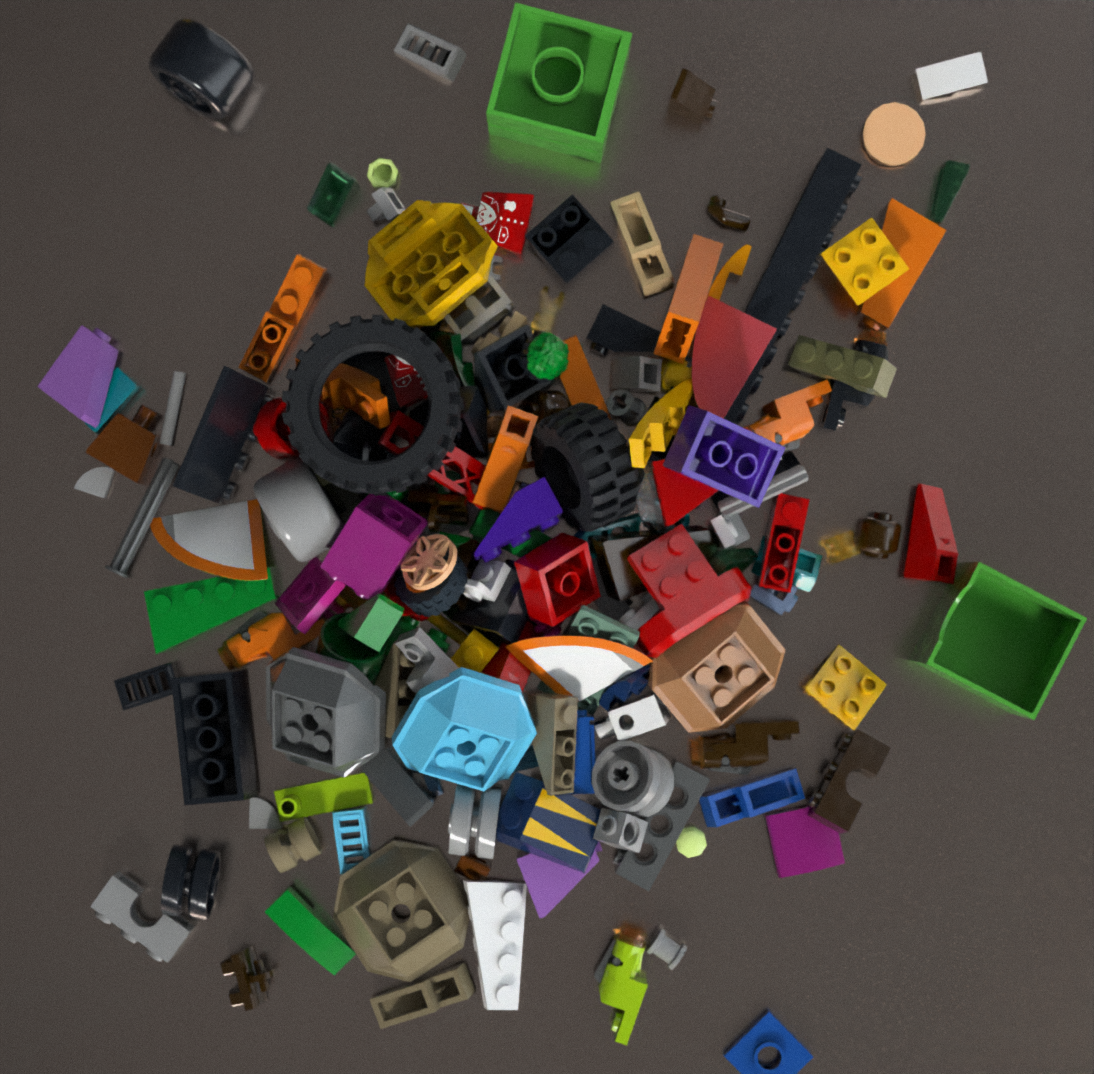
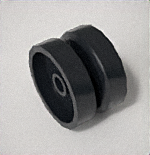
[161,845,221,920]

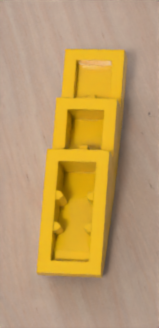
[629,378,698,468]

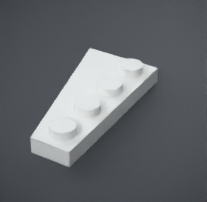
[463,880,527,1010]

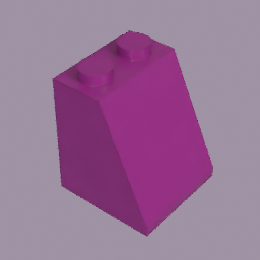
[320,493,428,600]

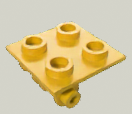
[820,217,909,306]
[804,644,887,731]

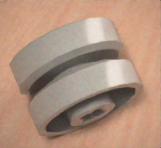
[592,740,674,817]
[448,784,501,859]

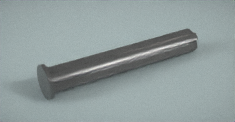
[105,458,179,578]

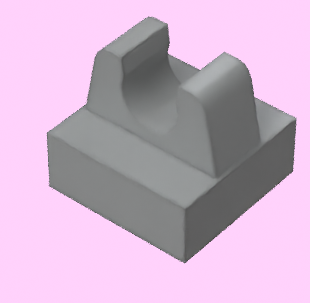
[366,187,406,222]

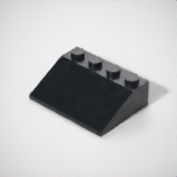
[173,366,274,505]

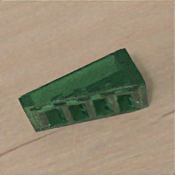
[929,160,971,225]

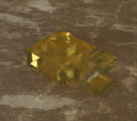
[530,286,565,332]

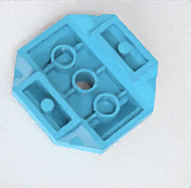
[392,667,537,791]

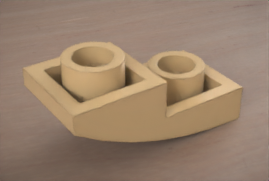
[471,311,527,363]

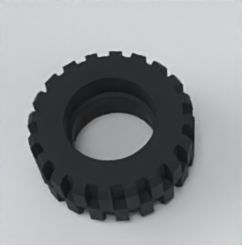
[530,402,640,532]

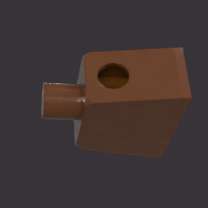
[85,404,160,485]

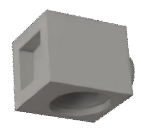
[593,808,648,853]

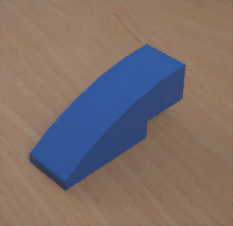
[699,768,805,827]

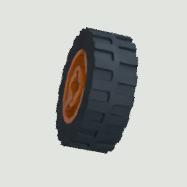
[394,544,468,617]

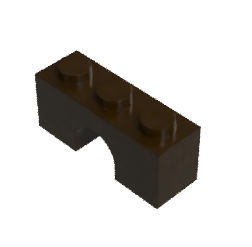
[808,729,891,834]

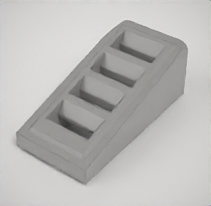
[393,23,466,82]

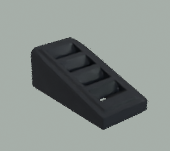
[114,661,180,711]

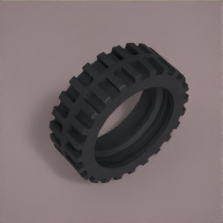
[282,314,464,496]

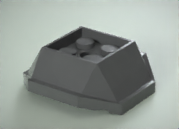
[266,647,386,777]

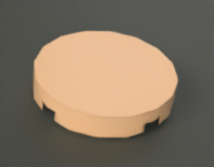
[861,102,926,167]

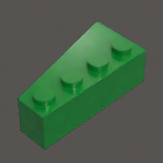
[144,567,280,654]

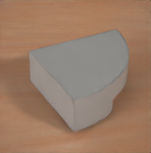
[74,467,115,499]
[249,796,282,829]

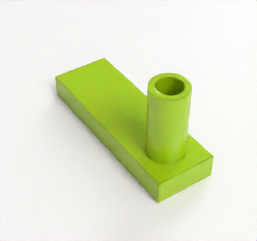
[274,772,374,822]

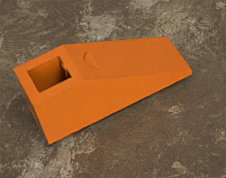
[473,405,538,513]

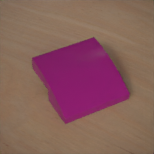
[765,806,845,878]

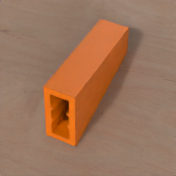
[857,198,946,332]
[653,234,723,364]

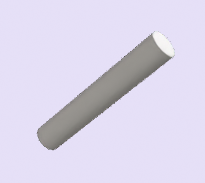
[159,371,186,446]

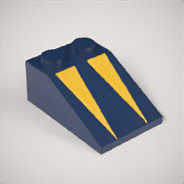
[496,772,601,873]

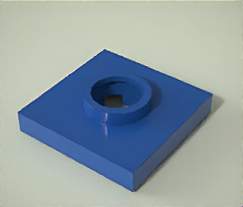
[723,1010,813,1074]

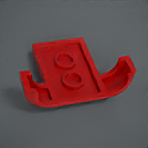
[627,524,752,659]

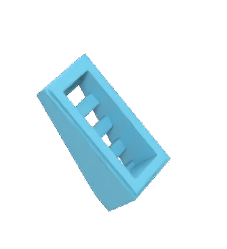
[332,807,371,874]

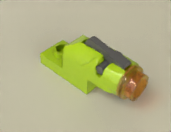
[594,926,648,1046]

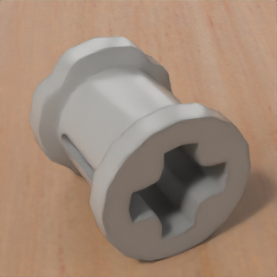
[607,389,646,425]
[645,928,687,970]

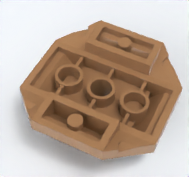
[648,601,786,733]

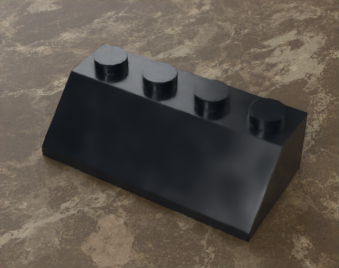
[171,670,258,806]

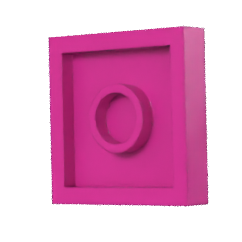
[274,557,346,634]

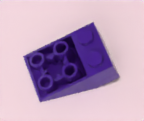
[474,477,563,563]

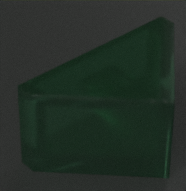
[307,162,360,227]

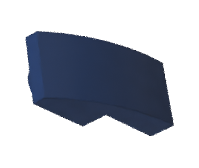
[598,664,651,711]

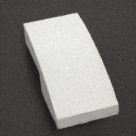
[916,52,988,100]

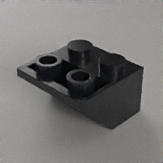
[525,194,614,289]

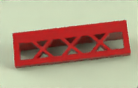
[378,410,486,510]

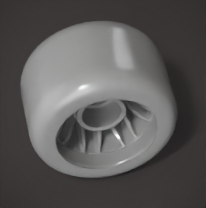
[253,457,345,562]

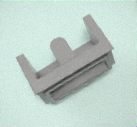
[444,275,515,345]

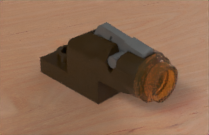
[690,719,800,775]

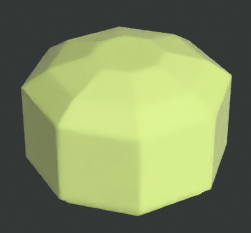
[367,157,399,189]
[676,825,707,858]

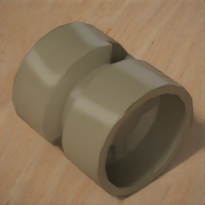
[264,816,322,873]

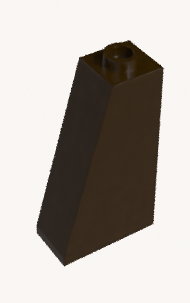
[590,525,720,602]

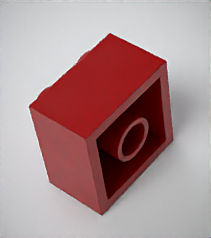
[514,532,601,627]

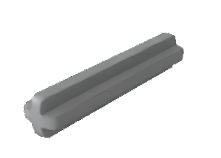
[718,465,809,518]

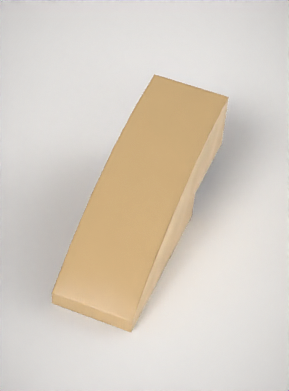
[610,191,674,297]

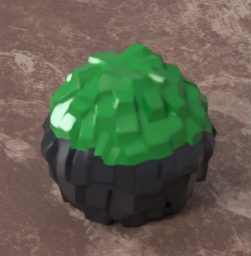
[518,331,569,383]

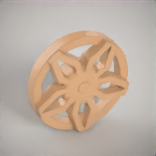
[401,534,457,590]

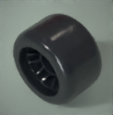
[148,19,254,120]

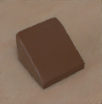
[454,852,492,880]

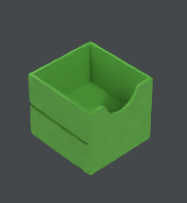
[486,2,632,163]
[909,562,1087,720]

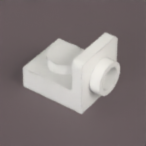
[708,513,750,553]
[463,559,511,602]

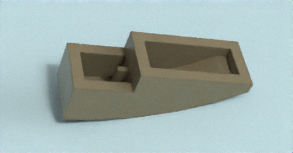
[369,962,476,1029]

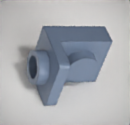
[750,584,798,615]

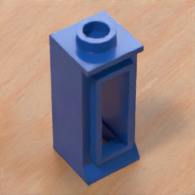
[568,709,595,794]

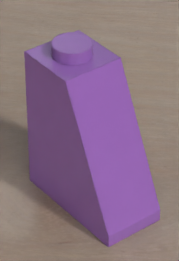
[37,325,119,428]
[516,841,603,918]

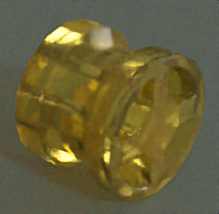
[823,529,862,564]

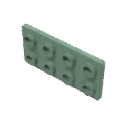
[537,605,640,715]

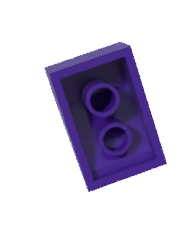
[663,405,785,508]

